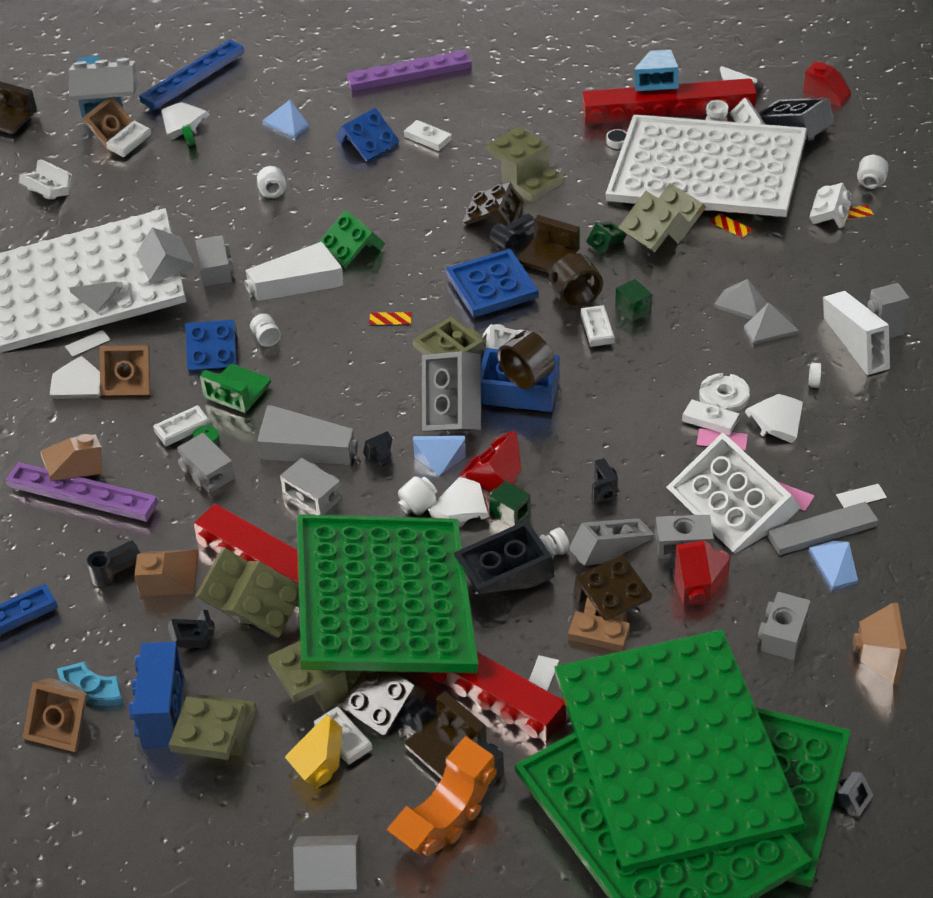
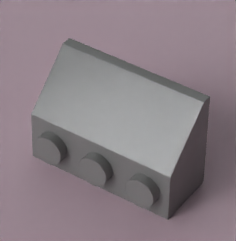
[69,58,138,101]
[422,351,481,431]

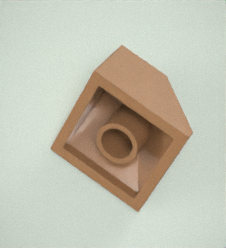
[82,97,133,152]
[99,345,150,396]
[41,434,102,481]
[135,549,198,596]
[853,603,907,685]
[22,678,88,752]

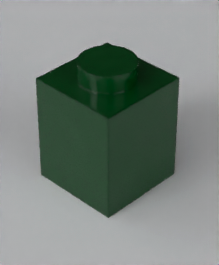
[615,279,652,321]
[488,481,531,527]

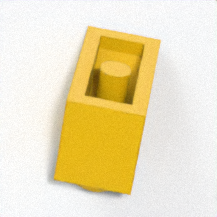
[285,714,343,789]

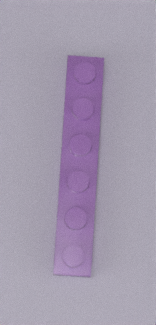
[346,50,472,92]
[6,462,158,522]

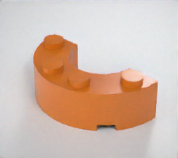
[386,736,497,856]

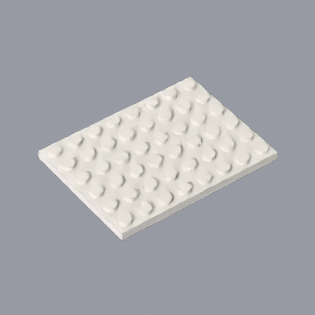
[606,115,807,217]
[0,208,187,353]

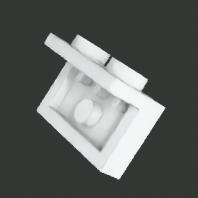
[19,160,72,199]
[809,183,853,228]

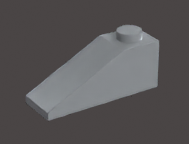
[569,518,655,566]

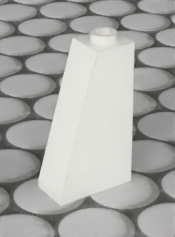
[244,242,344,301]
[823,291,890,375]

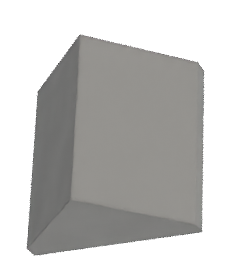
[136,227,195,284]
[293,835,360,894]

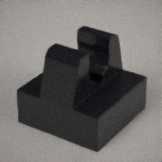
[363,431,392,466]
[397,698,437,735]
[834,772,874,817]

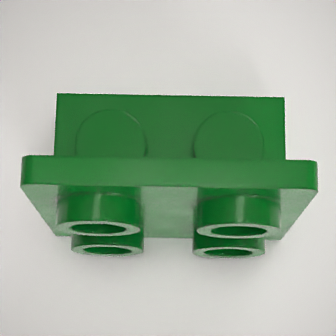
[318,210,386,268]
[200,364,271,413]

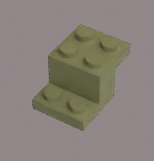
[486,126,565,202]
[618,183,706,253]
[413,317,486,364]
[195,548,299,638]
[268,641,362,711]
[169,694,257,760]

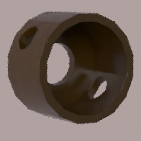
[548,253,604,309]
[498,330,555,389]

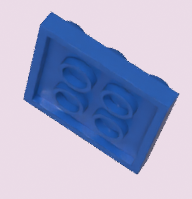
[446,249,539,318]

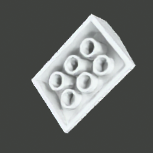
[666,432,801,554]

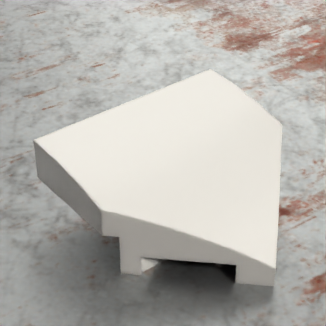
[161,102,209,140]
[50,356,101,399]
[745,394,803,443]
[428,477,490,528]

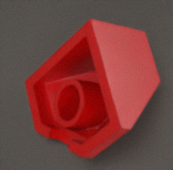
[803,61,851,106]
[458,430,522,492]
[674,540,730,606]

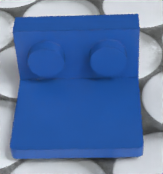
[335,107,400,161]
[185,320,237,371]

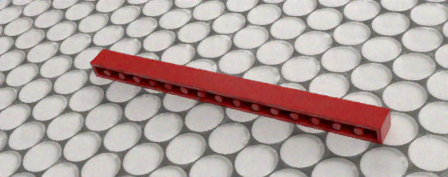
[194,504,566,743]

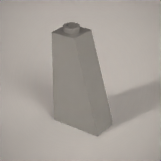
[257,405,358,465]

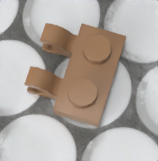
[568,597,630,652]

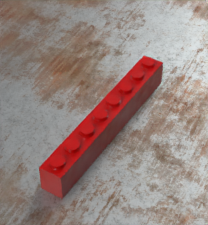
[582,78,756,124]

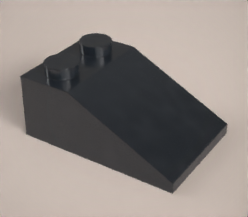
[758,97,835,142]
[454,520,555,593]

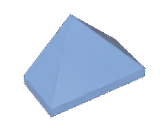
[263,100,309,138]
[413,436,466,476]
[809,541,858,590]

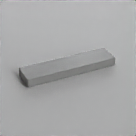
[767,501,878,556]

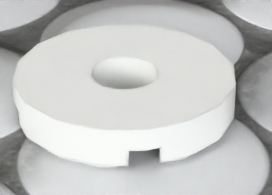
[699,373,750,412]

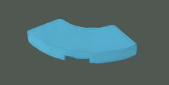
[57,662,124,706]

